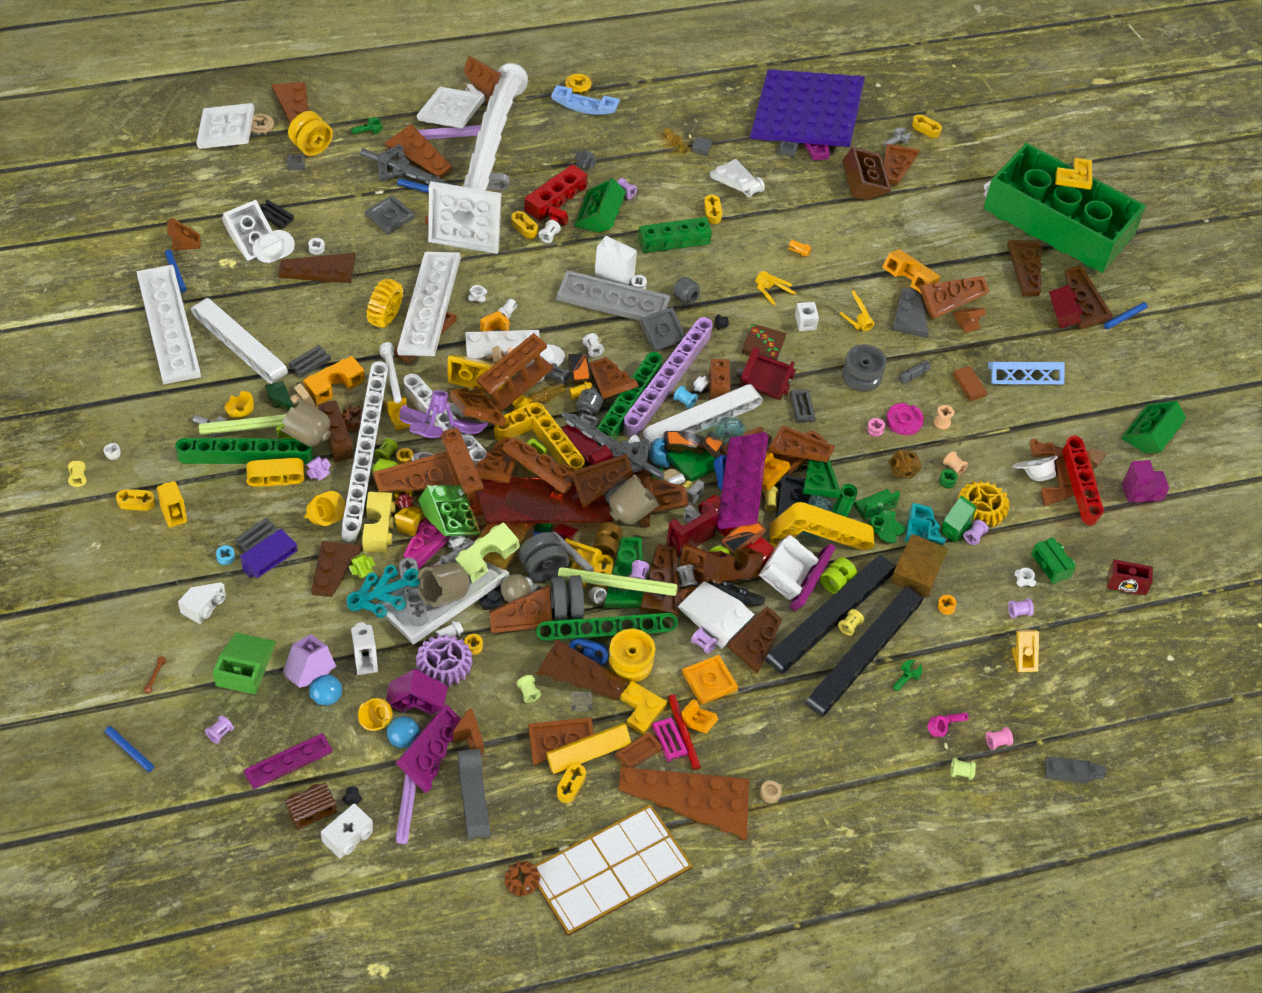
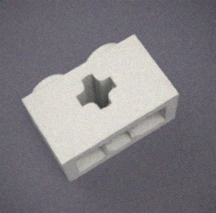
[321,804,373,859]

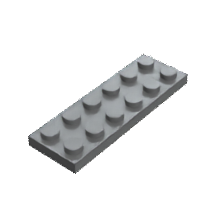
[557,270,670,321]

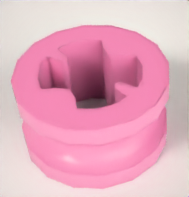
[867,418,885,437]

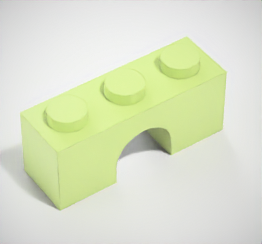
[455,522,520,584]

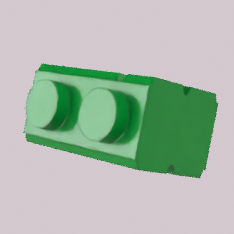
[1031,537,1076,584]

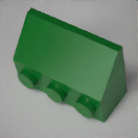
[574,178,626,233]
[1121,401,1187,453]

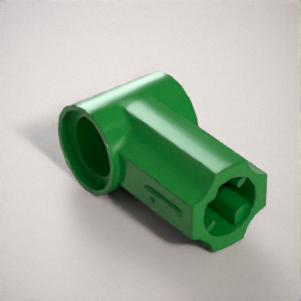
[832,484,858,518]

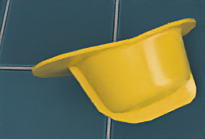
[304,491,346,526]

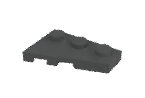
[892,287,929,338]

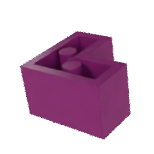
[1122,460,1169,503]
[386,669,448,715]

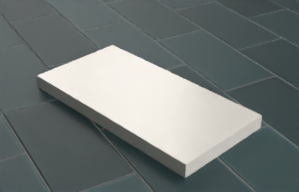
[375,540,509,645]

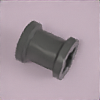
[546,363,571,386]

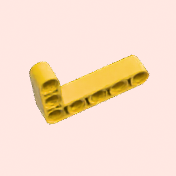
[494,402,585,471]
[769,502,875,551]

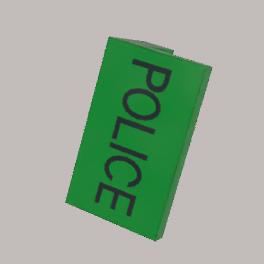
[854,489,901,520]

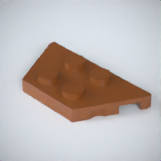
[449,386,506,426]

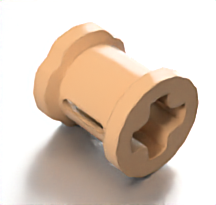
[934,405,954,430]
[943,451,969,476]

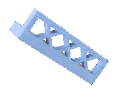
[988,362,1065,384]

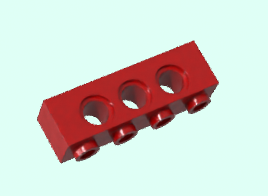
[524,164,588,221]

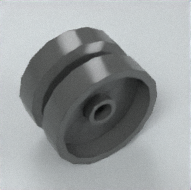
[842,344,887,392]
[518,532,570,582]
[550,575,584,621]

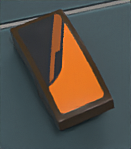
[568,353,591,385]
[700,429,724,457]
[663,431,705,455]

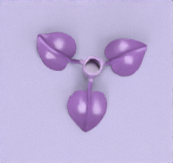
[399,390,488,438]

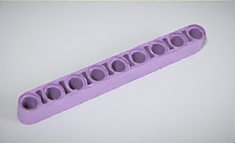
[623,317,713,438]

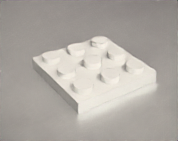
[417,87,485,129]
[196,103,255,149]

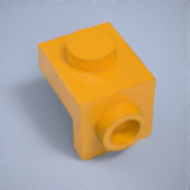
[480,311,510,332]
[681,699,718,734]

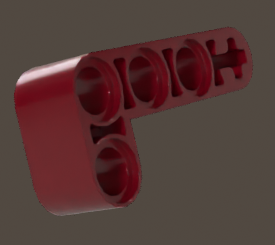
[561,424,614,467]

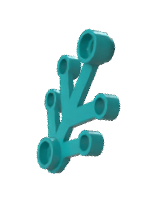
[347,565,420,618]

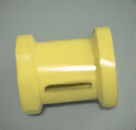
[68,461,86,487]
[838,609,864,636]

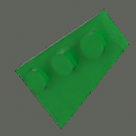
[803,459,841,498]

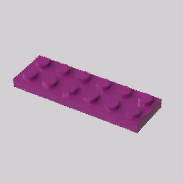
[717,432,768,529]

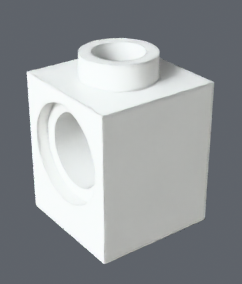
[795,302,819,331]

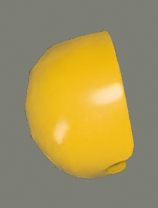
[224,391,254,419]
[358,698,393,731]

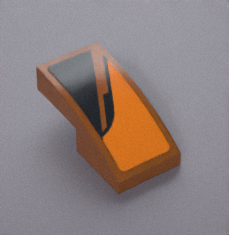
[722,521,767,555]

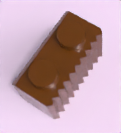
[285,782,337,830]

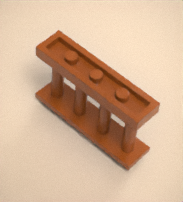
[476,333,554,412]
[440,427,484,517]

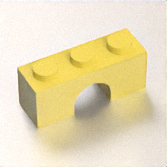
[362,492,396,553]

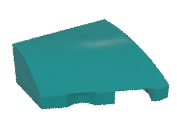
[905,503,946,545]

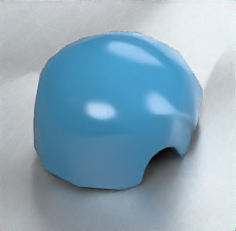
[648,438,670,468]
[309,674,342,706]
[387,716,420,748]

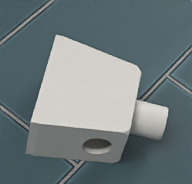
[351,622,378,675]

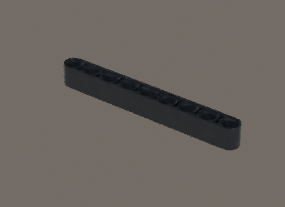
[765,555,896,675]
[805,586,924,717]

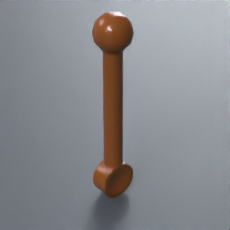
[143,656,166,694]

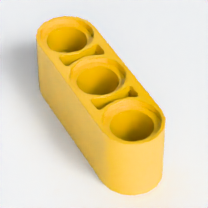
[246,458,304,487]

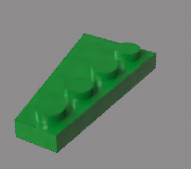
[604,537,644,608]

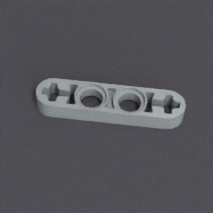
[399,558,428,626]

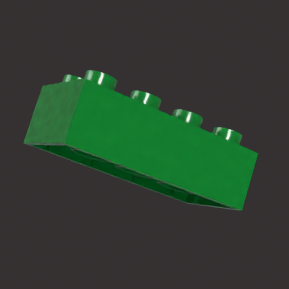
[983,142,1147,273]

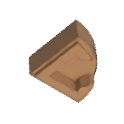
[1087,449,1107,468]

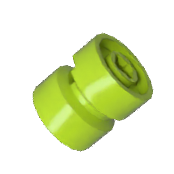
[820,557,857,594]

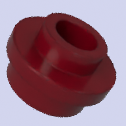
[394,494,414,508]

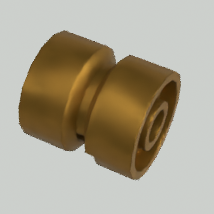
[592,522,623,559]

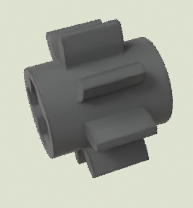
[574,149,596,170]

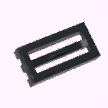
[260,199,294,229]

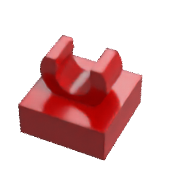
[548,206,569,228]

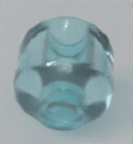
[716,417,745,442]

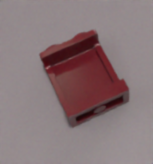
[739,347,797,401]
[666,500,719,558]

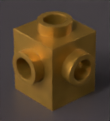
[888,450,922,479]

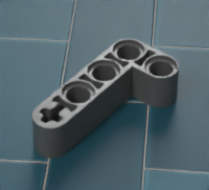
[458,748,490,840]

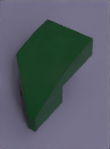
[265,381,292,410]

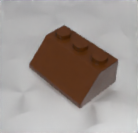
[842,147,891,201]

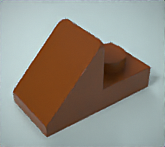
[167,218,201,250]
[953,307,986,332]
[453,708,484,755]

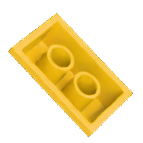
[448,354,506,391]

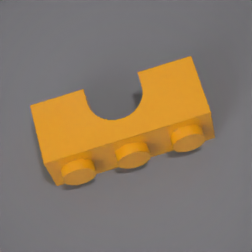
[882,249,941,293]
[303,356,365,406]

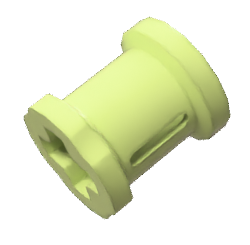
[516,675,541,703]
[950,758,976,780]

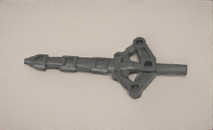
[360,144,457,186]
[562,412,665,480]

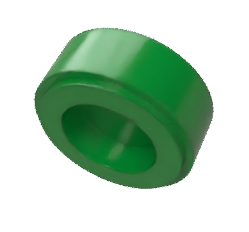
[617,547,637,568]

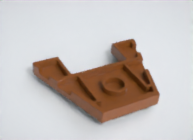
[1029,439,1097,506]

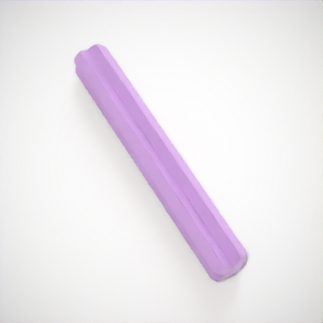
[418,125,481,140]
[396,774,416,844]

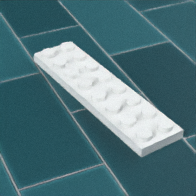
[397,252,461,356]
[136,265,201,385]

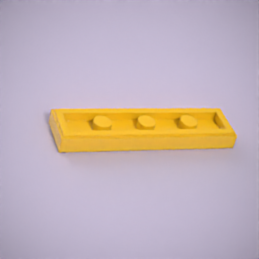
[546,723,631,774]

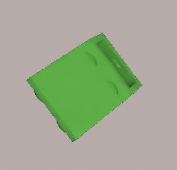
[418,485,481,536]
[213,632,276,695]

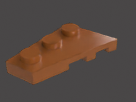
[463,56,501,104]
[589,357,638,399]
[768,425,835,462]
[489,585,552,633]
[528,717,594,766]

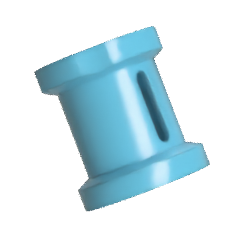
[673,385,698,409]

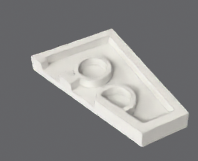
[710,159,756,192]

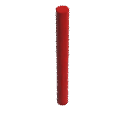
[668,694,701,770]

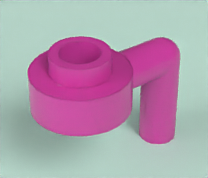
[928,712,969,737]

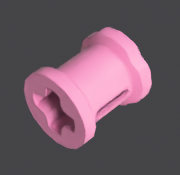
[985,727,1013,750]

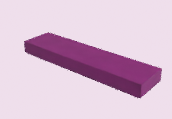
[789,543,836,612]
[244,733,333,790]

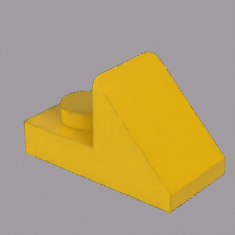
[383,396,411,431]
[395,506,425,537]
[1012,630,1039,672]

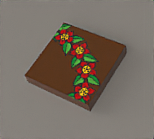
[742,324,786,360]

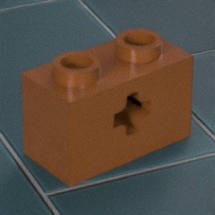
[709,359,730,401]

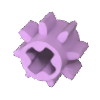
[306,456,331,481]

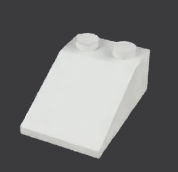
[222,200,272,261]
[678,581,754,649]

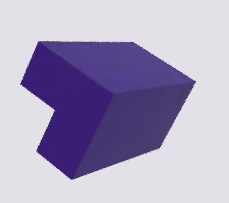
[240,529,298,579]

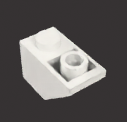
[178,583,226,624]

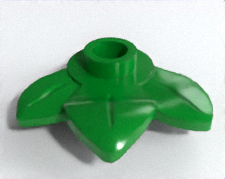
[868,510,907,544]

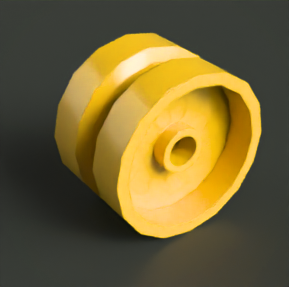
[288,111,333,156]
[608,629,655,683]

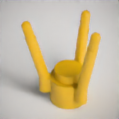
[756,271,796,305]
[839,290,875,332]

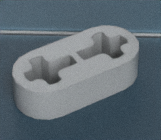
[486,173,510,191]

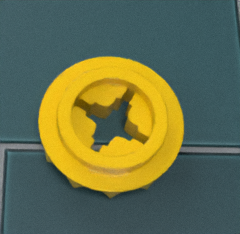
[565,74,592,94]

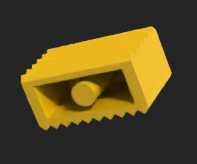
[157,481,188,528]

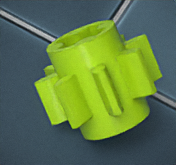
[349,553,376,578]

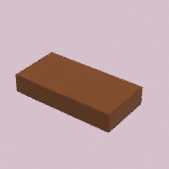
[953,366,987,401]
[616,731,663,768]

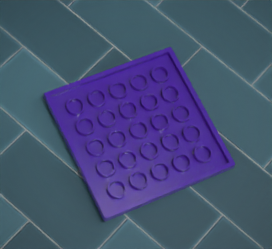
[751,69,865,147]

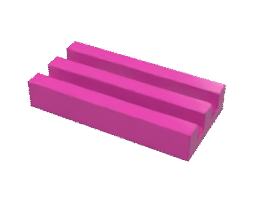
[652,717,688,762]

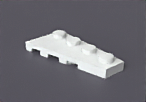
[465,330,540,361]

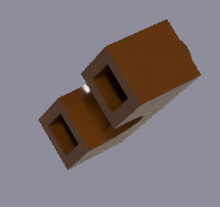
[317,400,353,462]
[703,548,764,583]

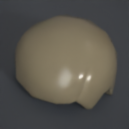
[501,574,531,603]

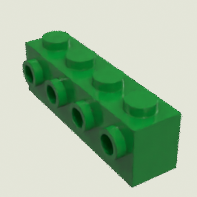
[638,217,712,253]

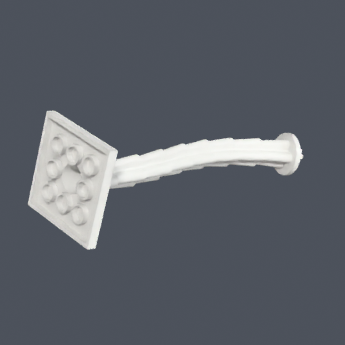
[428,63,528,254]

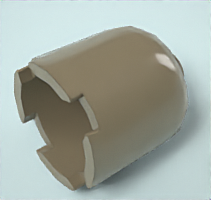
[281,398,331,446]
[609,474,659,525]
[417,563,469,608]

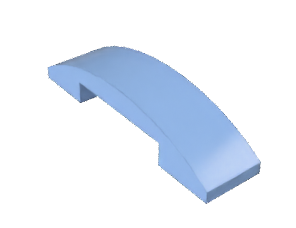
[551,85,620,115]

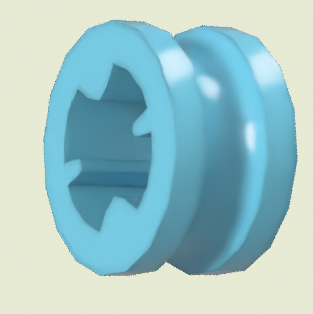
[216,545,235,565]

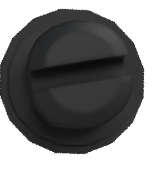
[714,314,729,330]
[342,786,362,805]

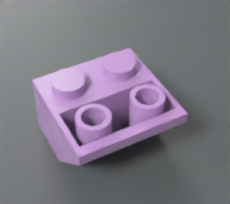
[283,634,336,688]

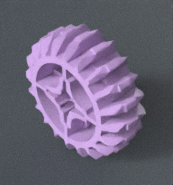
[416,634,472,687]

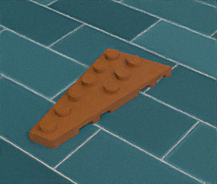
[619,767,749,841]

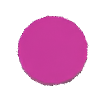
[886,403,924,436]

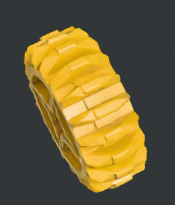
[366,278,403,328]
[957,479,1009,527]

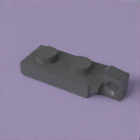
[1045,756,1106,783]

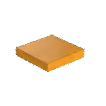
[682,655,738,705]

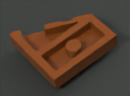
[646,476,688,514]
[680,544,713,585]

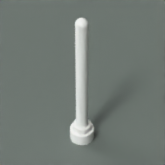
[379,342,401,403]

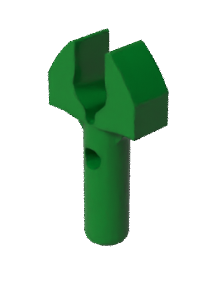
[351,117,383,135]
[893,660,922,691]

